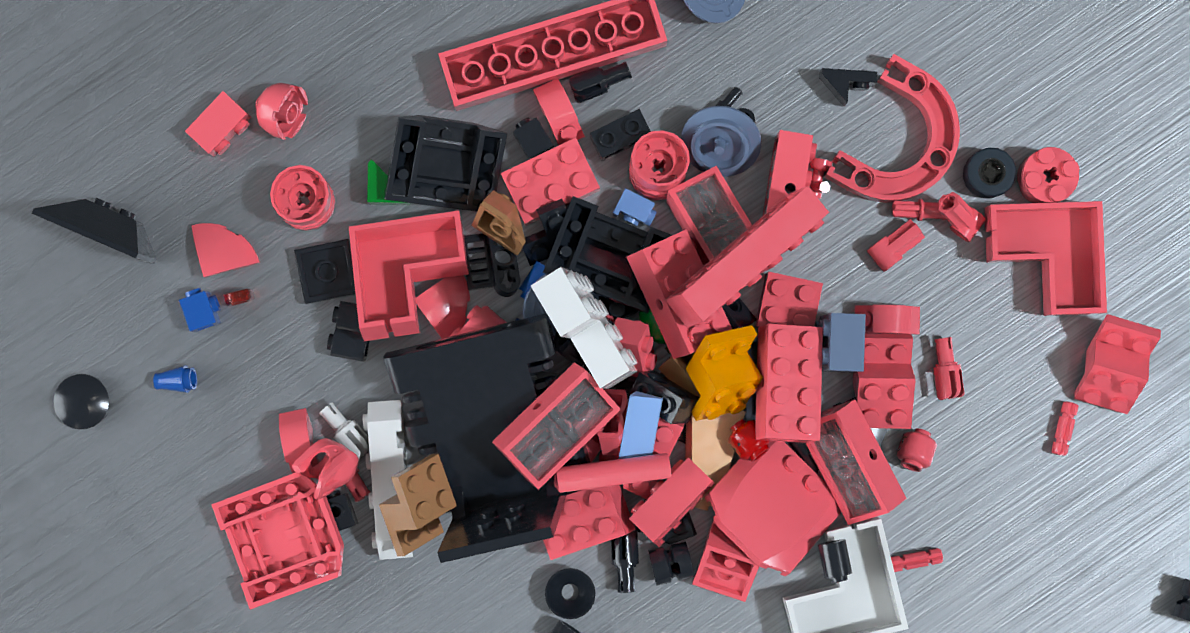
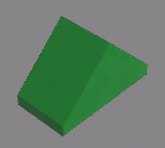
[367,160,411,205]

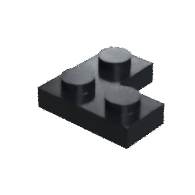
[522,199,567,266]

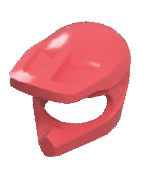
[292,438,359,500]

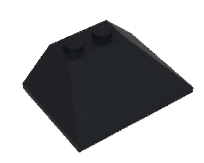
[384,115,507,212]
[543,196,672,314]
[31,198,156,264]

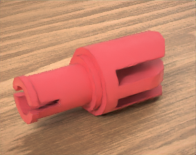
[933,337,965,400]

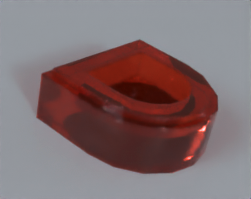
[223,289,255,307]

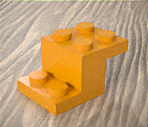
[686,325,763,421]

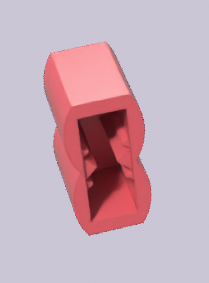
[597,389,628,456]

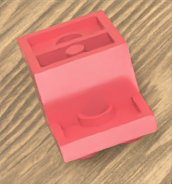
[1074,314,1161,414]
[852,333,916,429]
[692,518,759,602]

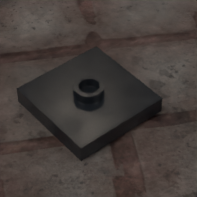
[294,239,356,305]

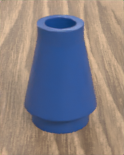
[153,365,197,393]

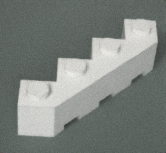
[363,400,413,560]

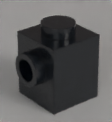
[326,490,359,531]

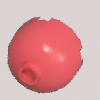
[255,83,308,140]

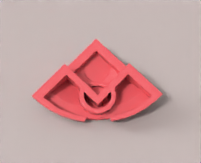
[191,223,260,278]
[416,275,470,339]

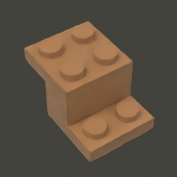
[379,454,457,556]

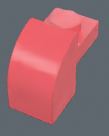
[533,78,585,146]
[855,305,920,335]
[279,408,319,474]

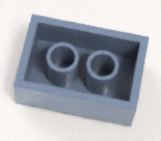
[815,313,866,373]

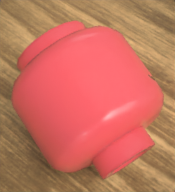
[897,428,937,472]

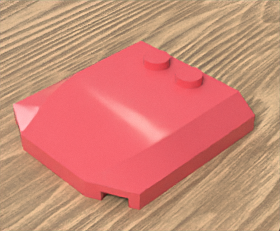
[705,441,841,576]
[211,472,344,610]

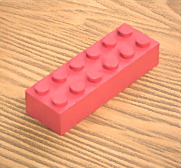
[665,186,829,326]

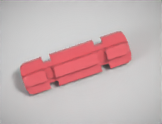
[1051,401,1079,456]
[891,548,943,572]

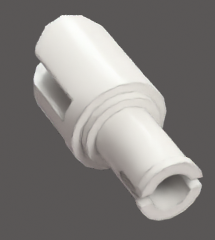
[319,402,369,459]

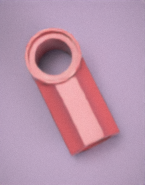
[938,192,986,242]
[867,219,925,273]

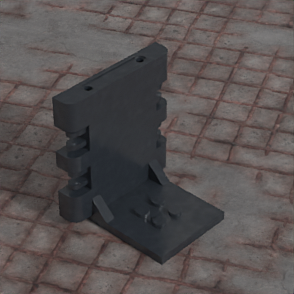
[383,313,591,563]

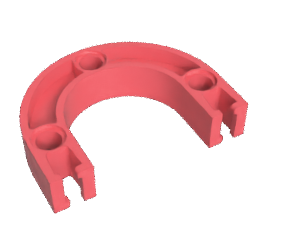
[823,54,960,203]

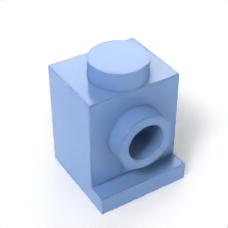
[613,188,657,227]

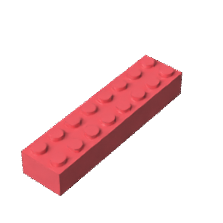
[438,0,667,111]

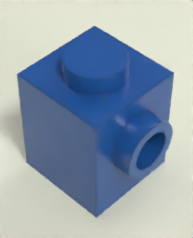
[179,288,221,332]

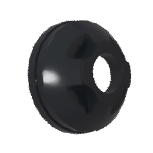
[545,568,596,619]

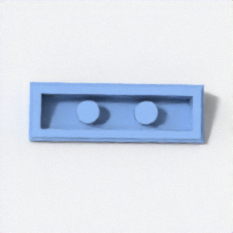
[618,391,663,459]

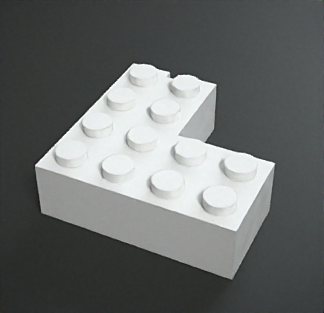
[531,267,638,389]
[783,517,909,633]

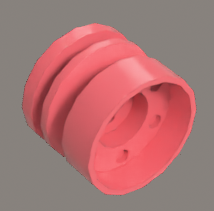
[628,130,690,200]
[270,165,335,231]

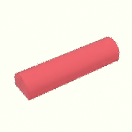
[554,453,672,493]

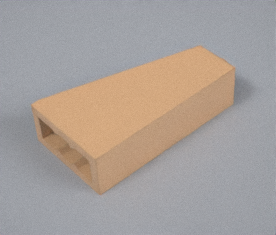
[685,411,746,511]

